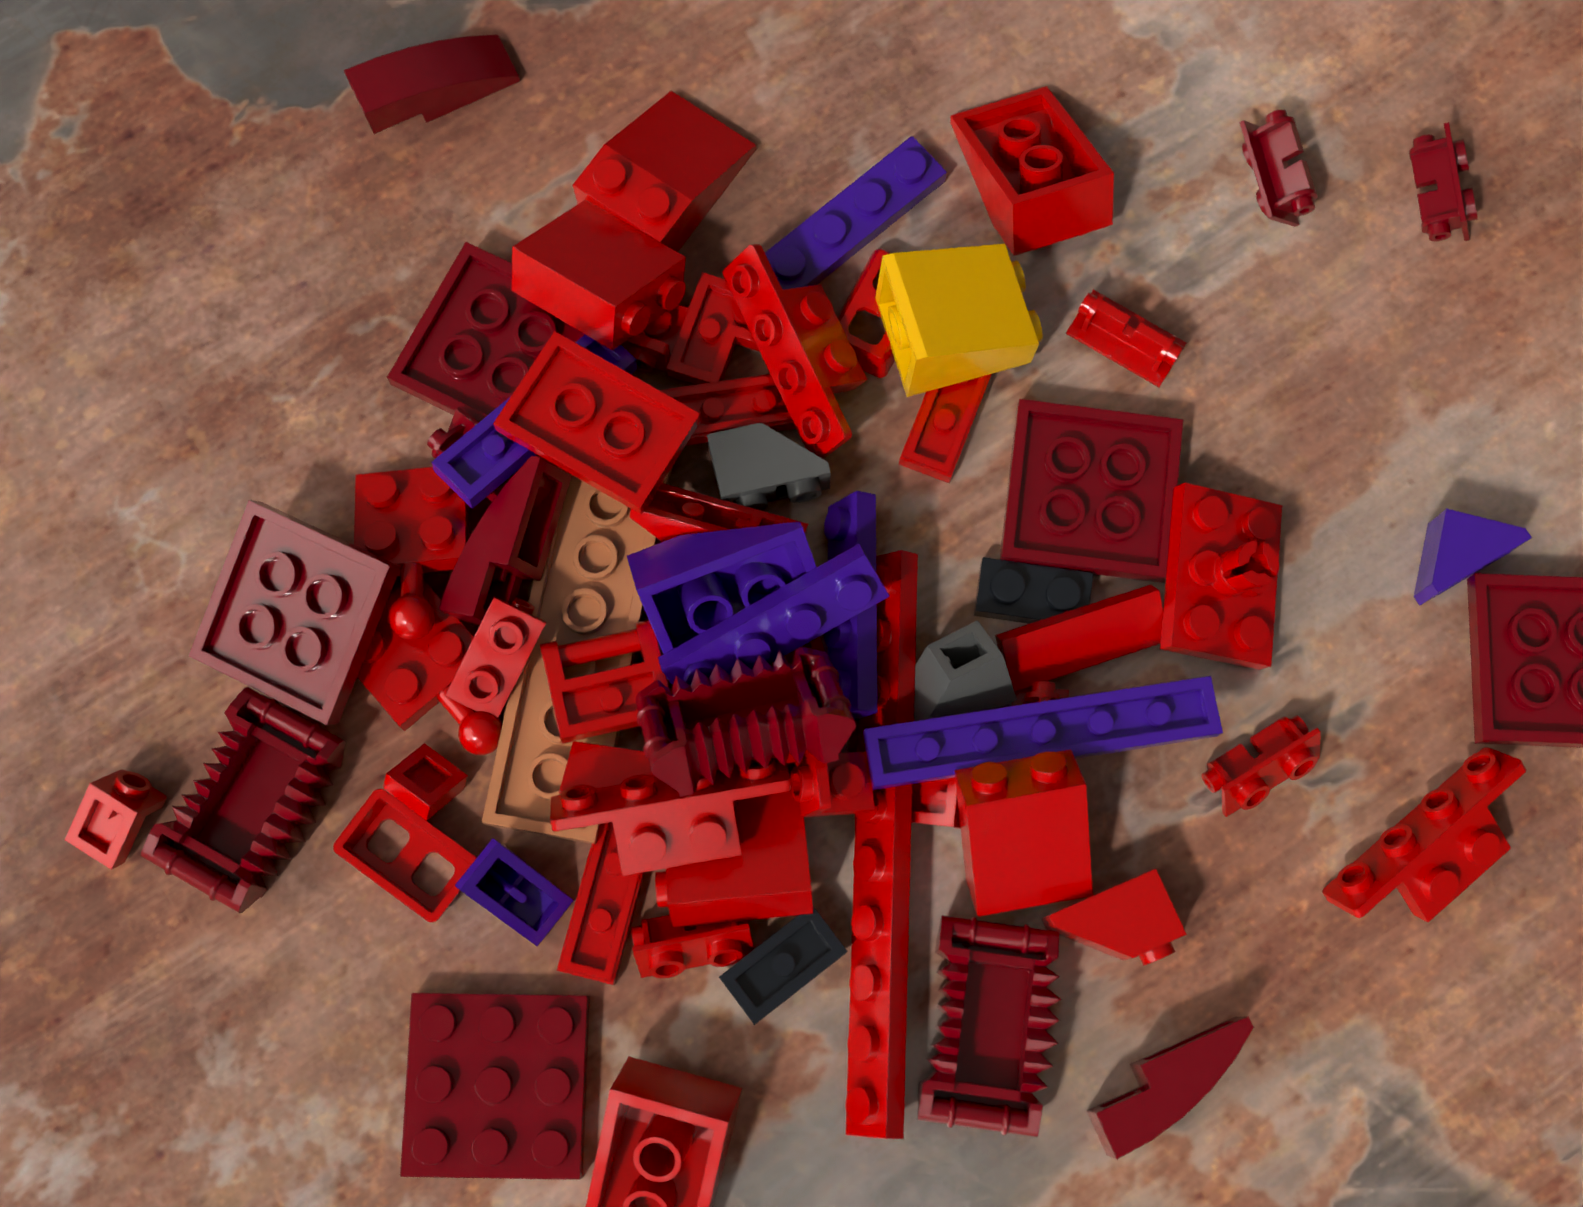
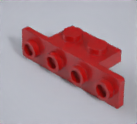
[723,244,867,459]
[1322,747,1526,923]
[550,757,792,876]

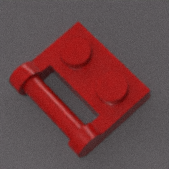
[540,620,669,744]

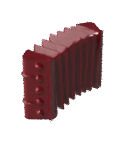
[635,647,856,797]
[141,687,346,913]
[917,915,1062,1137]

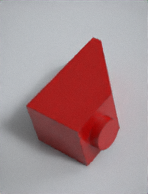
[1041,869,1187,966]

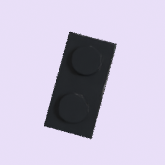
[974,557,1093,624]
[719,906,848,1025]

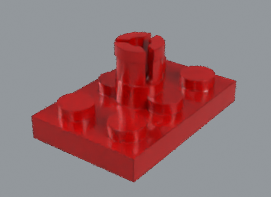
[493,331,701,515]
[1160,482,1283,670]

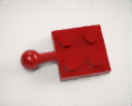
[354,467,470,640]
[357,581,502,755]

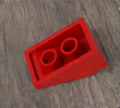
[950,86,1114,256]
[573,91,756,252]
[586,1056,743,1207]

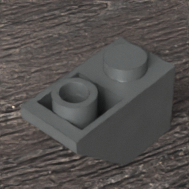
[707,423,831,511]
[914,620,1017,721]

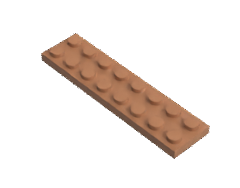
[481,466,673,844]

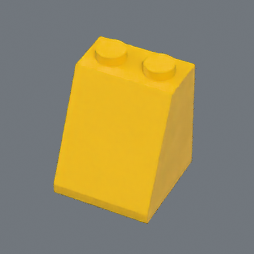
[875,244,1043,397]

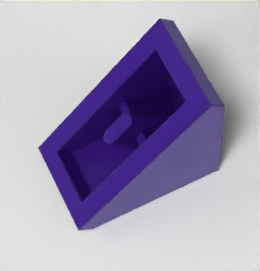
[1413,508,1532,606]
[455,838,574,947]

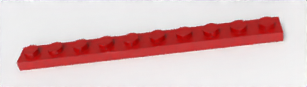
[845,550,918,1139]

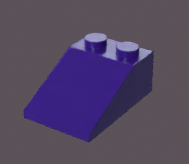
[627,521,817,654]

